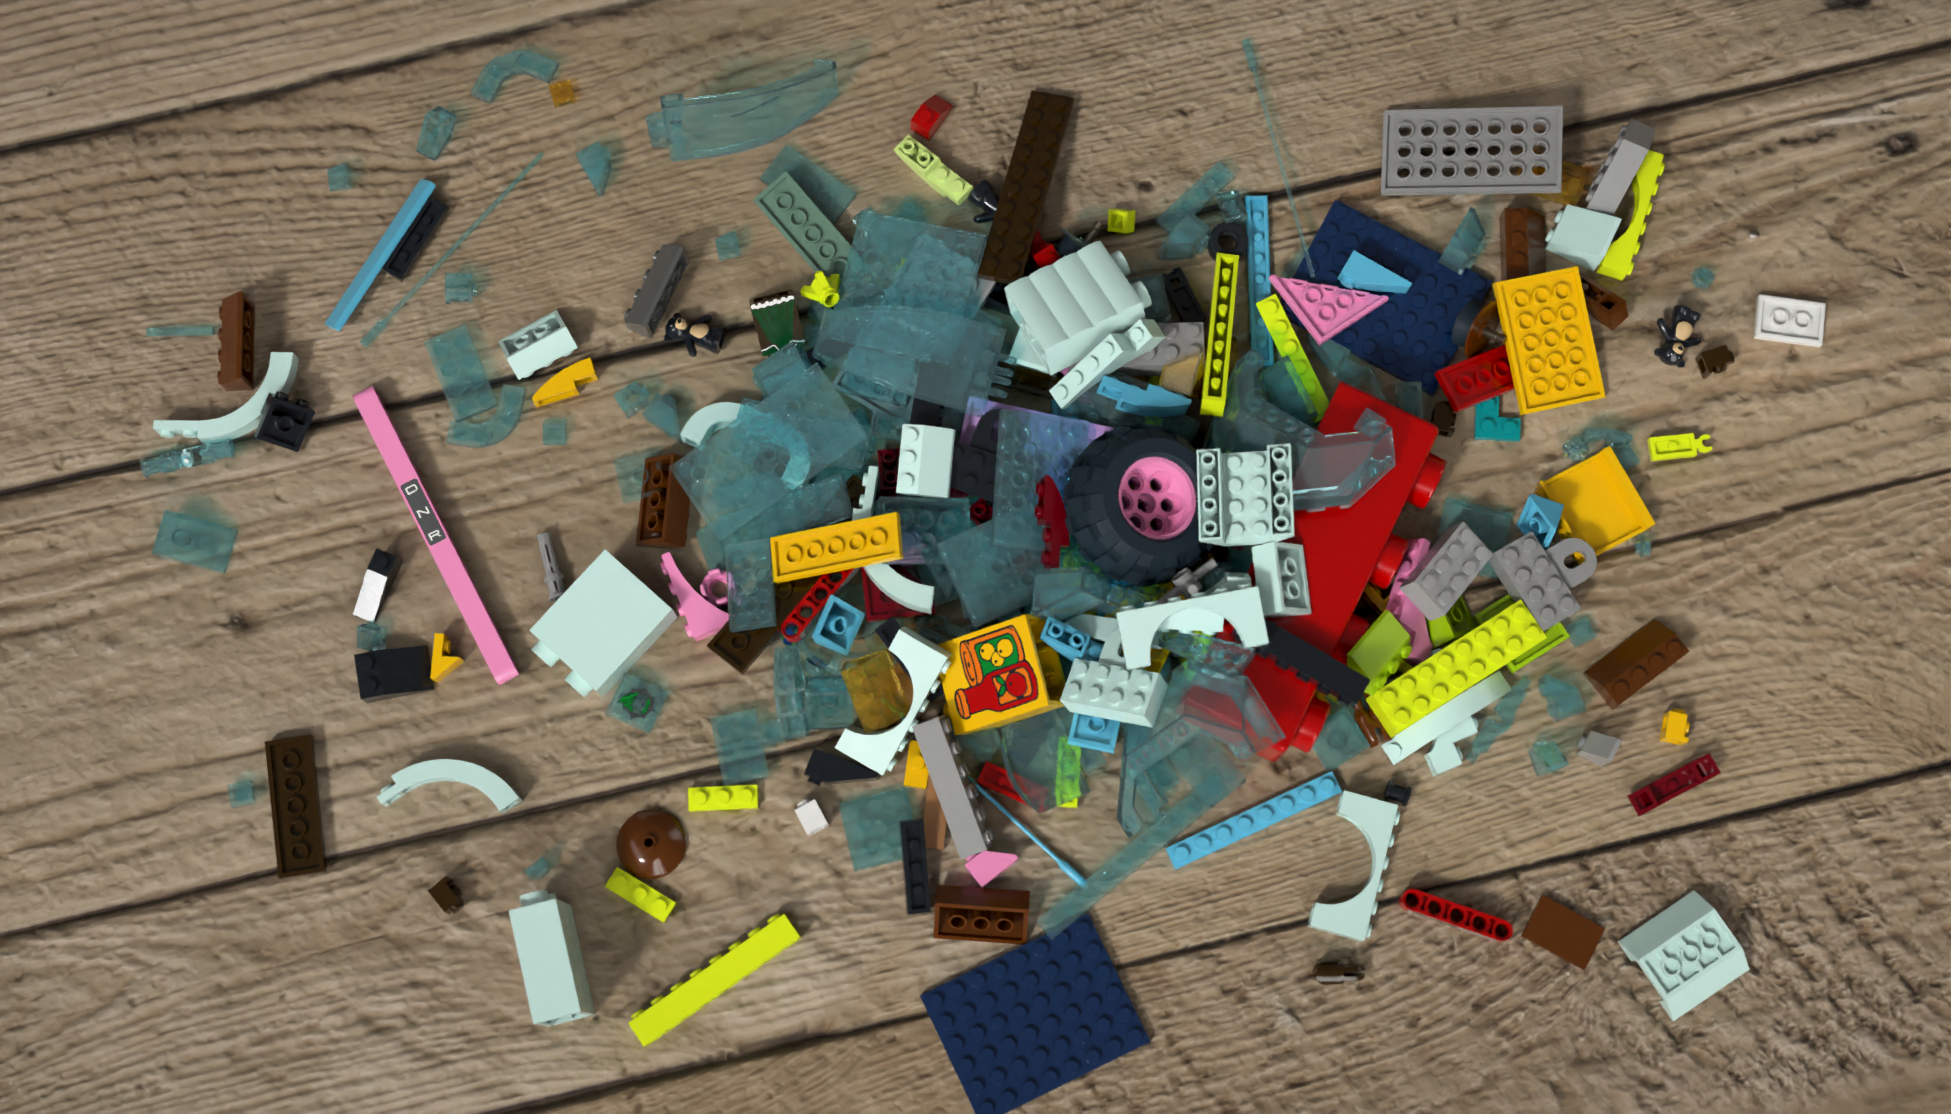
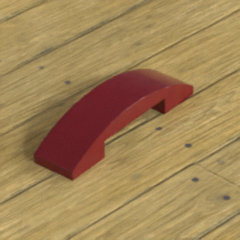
[1627,753,1721,817]

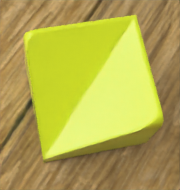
[1107,208,1136,234]

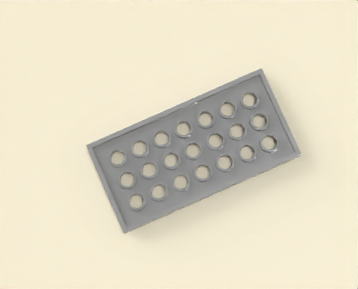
[1381,106,1563,196]

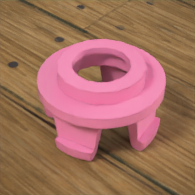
[700,568,738,607]

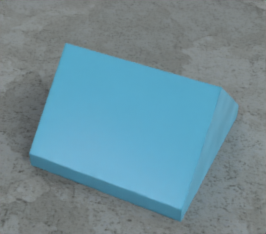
[1517,494,1564,551]
[812,594,865,655]

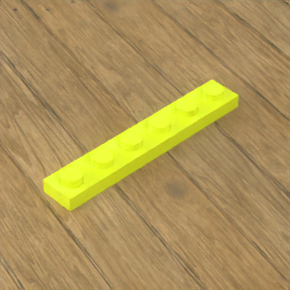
[1255,294,1329,424]

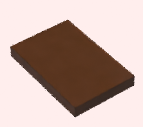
[1520,895,1605,970]

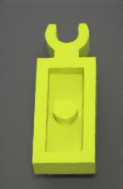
[1647,433,1712,461]

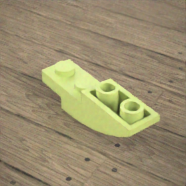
[893,134,973,206]

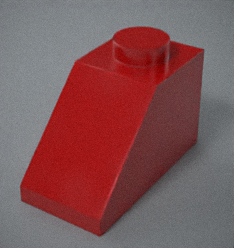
[910,95,953,141]

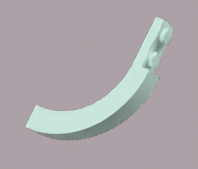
[153,352,299,444]
[852,466,935,614]

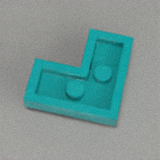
[1474,396,1521,442]

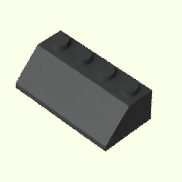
[624,245,689,339]

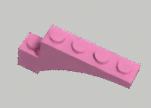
[1386,538,1433,665]
[660,552,732,642]

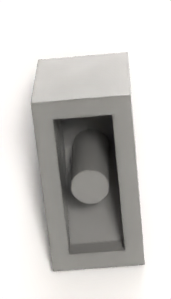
[1576,731,1622,767]

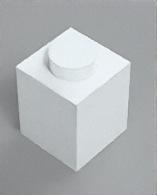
[794,798,829,836]

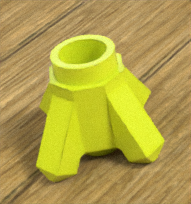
[800,271,841,307]

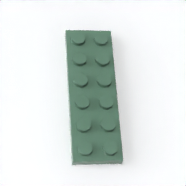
[753,171,872,299]

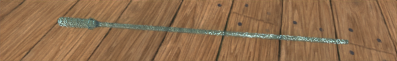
[1242,39,1315,278]
[359,152,544,348]

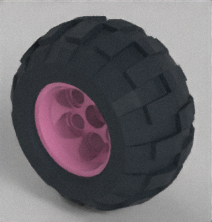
[1063,424,1214,587]

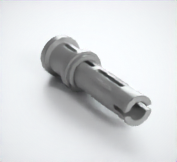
[536,532,565,602]

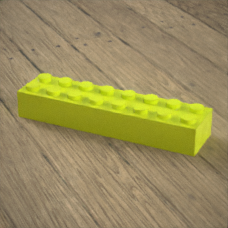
[1365,600,1547,738]

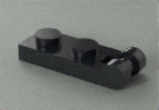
[1159,267,1207,323]

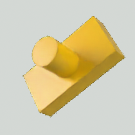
[903,740,929,789]

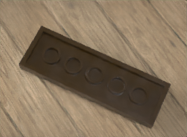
[265,735,327,879]

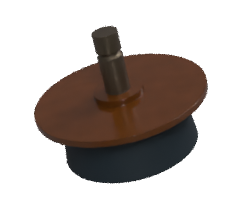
[1452,300,1507,359]

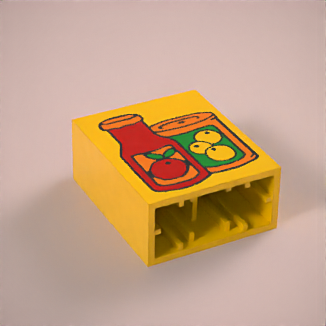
[938,614,1066,735]

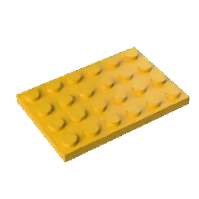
[1492,266,1606,415]

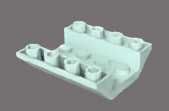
[1196,444,1295,546]
[1618,890,1749,1021]

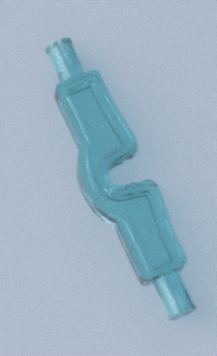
[1466,676,1532,764]

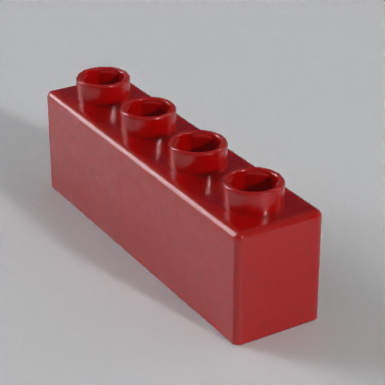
[1178,381,1447,762]

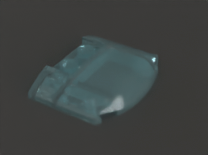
[1001,710,1091,814]

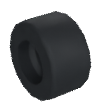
[1207,222,1248,261]

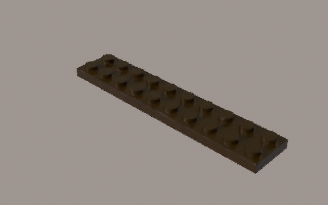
[977,90,1074,284]
[707,474,889,675]

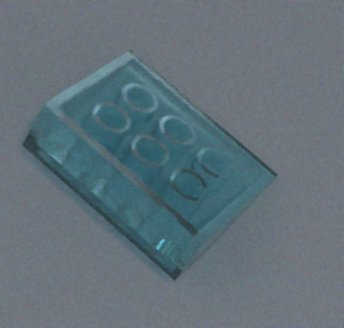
[874,496,973,565]

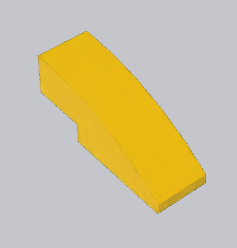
[532,358,598,407]

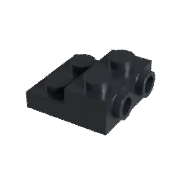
[254,391,315,452]

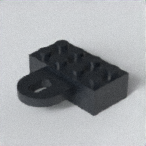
[950,409,1035,511]

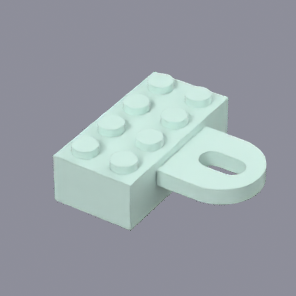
[1060,628,1168,728]

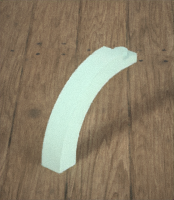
[1381,671,1512,765]
[377,759,523,813]

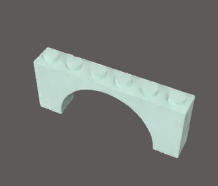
[1116,584,1269,670]
[835,626,952,776]
[1307,790,1400,942]

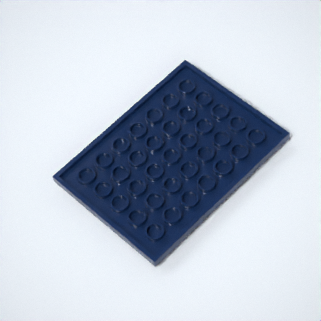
[1280,199,1492,396]
[920,914,1150,1114]

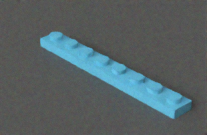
[1165,771,1342,870]

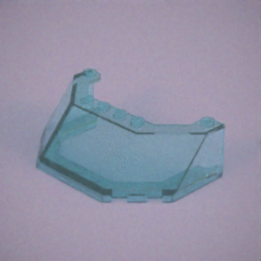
[1211,348,1396,512]
[1117,659,1285,838]

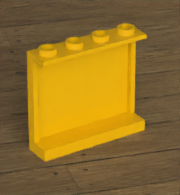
[1535,446,1656,565]

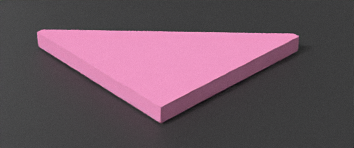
[1269,275,1389,346]

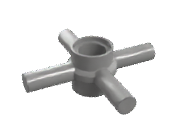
[1157,558,1218,605]

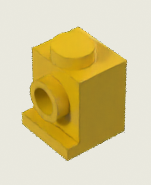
[1659,709,1690,745]

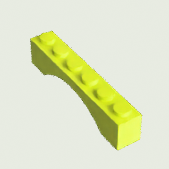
[1596,150,1665,281]

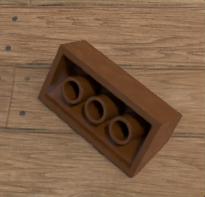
[1499,208,1546,281]
[217,292,255,391]
[636,453,695,549]
[1583,619,1690,709]
[933,884,1030,945]

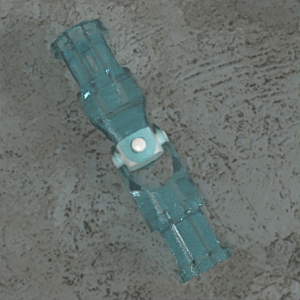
[140,438,236,478]

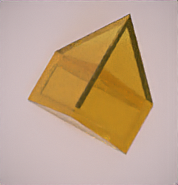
[1158,352,1204,398]

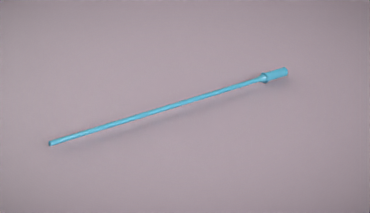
[880,697,1089,888]

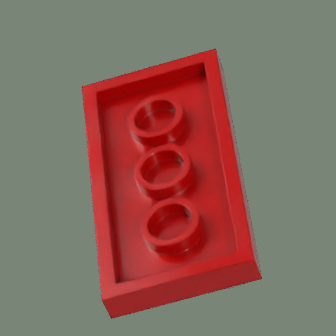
[1434,345,1515,413]

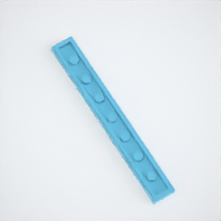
[324,179,436,331]
[1245,195,1274,367]

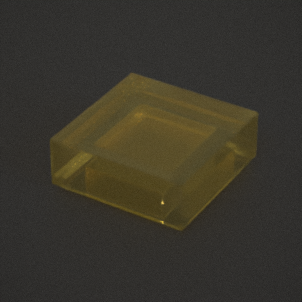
[549,80,576,108]

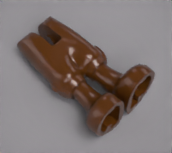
[1353,692,1392,748]

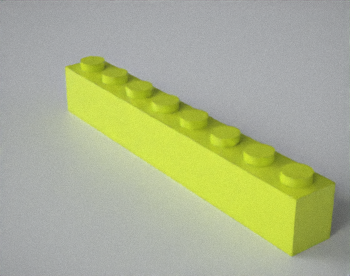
[1200,253,1239,417]
[628,913,801,1047]

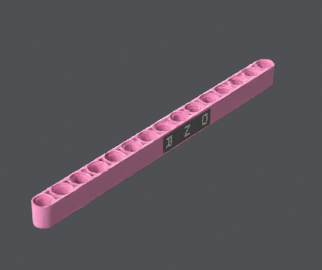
[352,385,520,685]

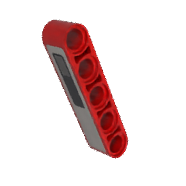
[781,567,861,643]
[1399,889,1513,942]

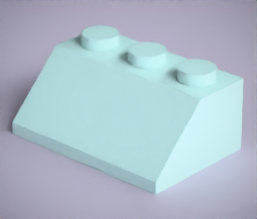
[498,310,578,380]
[896,424,955,498]
[1252,541,1312,618]

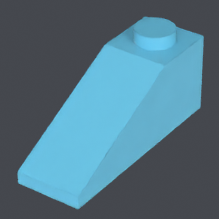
[1337,250,1412,293]

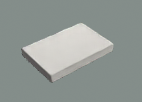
[1753,294,1826,347]

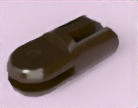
[1313,961,1365,985]

